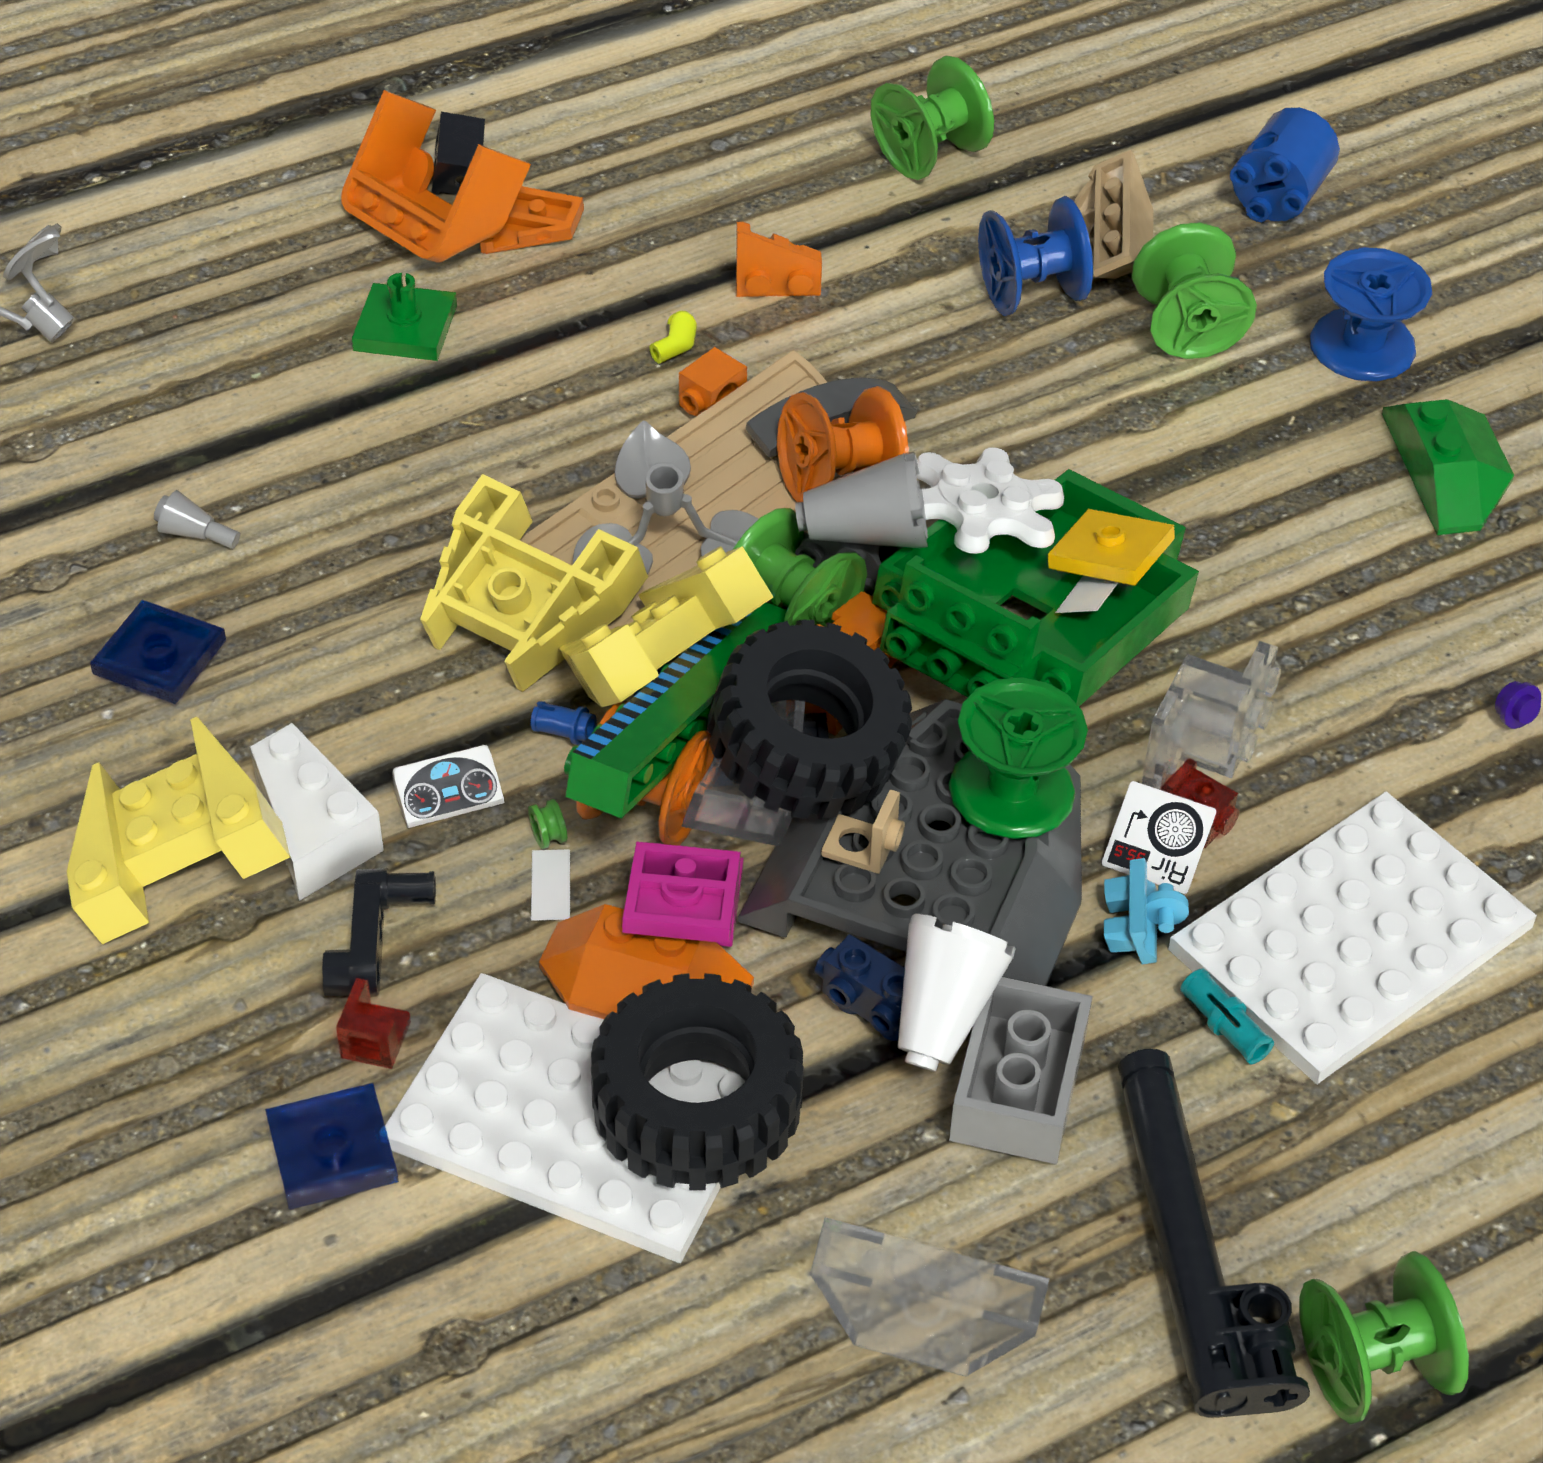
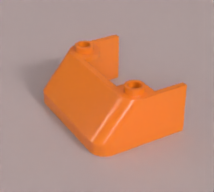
[341,90,531,263]

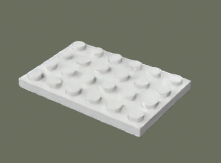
[1168,792,1537,1084]
[380,973,745,1264]

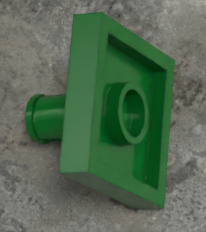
[352,273,457,361]

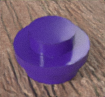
[1495,681,1541,729]

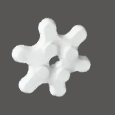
[916,447,1064,554]

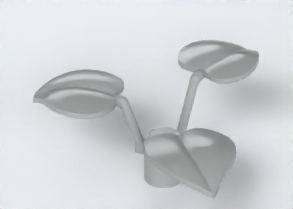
[0,223,75,343]
[573,421,758,575]

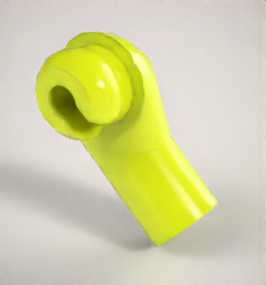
[649,310,697,364]

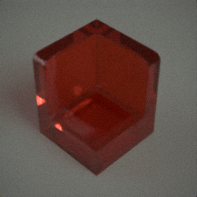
[336,978,411,1069]

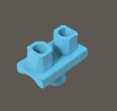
[1104,858,1189,964]

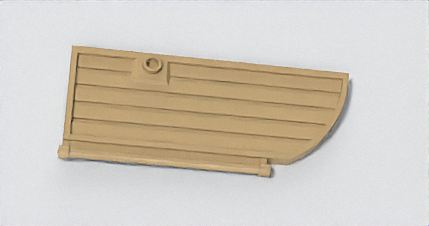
[520,350,842,629]

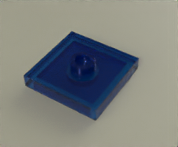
[90,600,226,704]
[265,1083,399,1210]

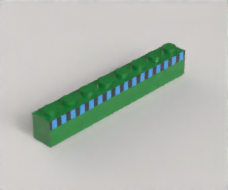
[564,603,787,819]

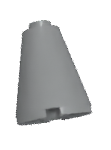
[795,452,928,548]

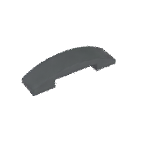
[745,378,917,458]

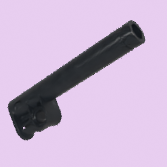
[1118,1049,1310,1418]

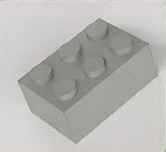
[949,977,1093,1165]

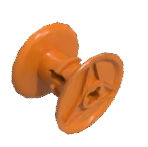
[777,386,909,502]
[576,701,716,846]

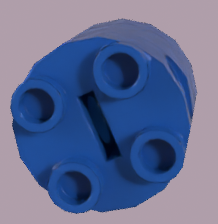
[1230,107,1340,222]

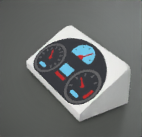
[392,745,504,828]

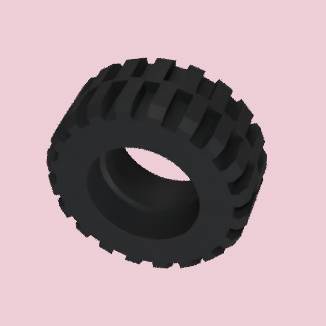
[707,620,912,819]
[591,973,804,1190]

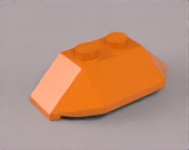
[539,904,754,1019]

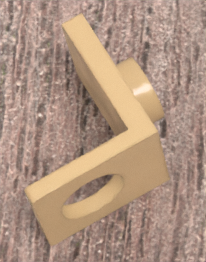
[821,790,905,874]

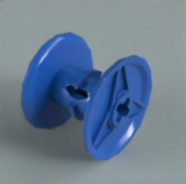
[978,196,1093,316]
[1310,247,1432,382]

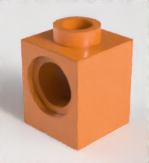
[679,347,747,416]

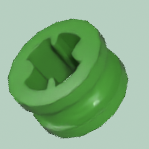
[528,799,568,849]

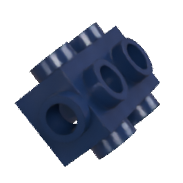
[815,934,905,1041]

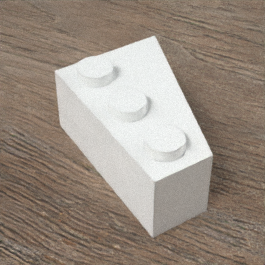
[250,723,384,901]

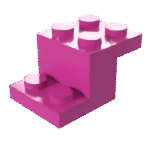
[622,841,744,947]

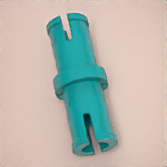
[1180,968,1274,1064]

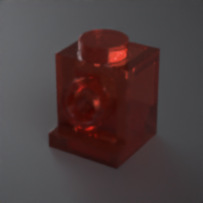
[1161,758,1239,849]

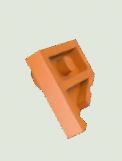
[480,186,584,254]
[736,222,822,297]

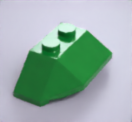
[1382,399,1514,535]

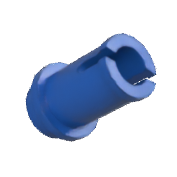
[531,701,597,745]

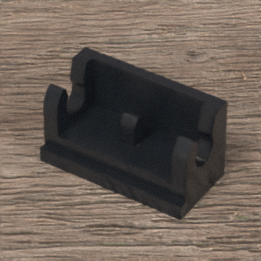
[431,111,485,195]

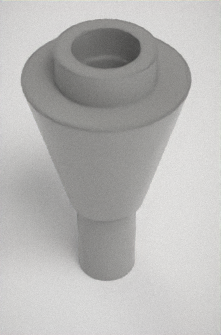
[154,490,240,549]

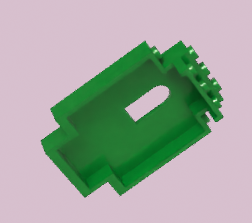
[872,469,1199,706]

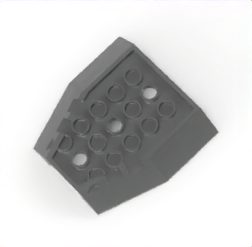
[738,699,1082,986]

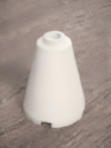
[898,914,1016,1072]

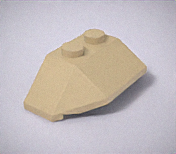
[1074,150,1153,279]

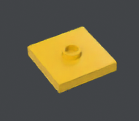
[1048,509,1175,586]

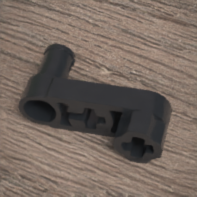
[322,868,436,996]

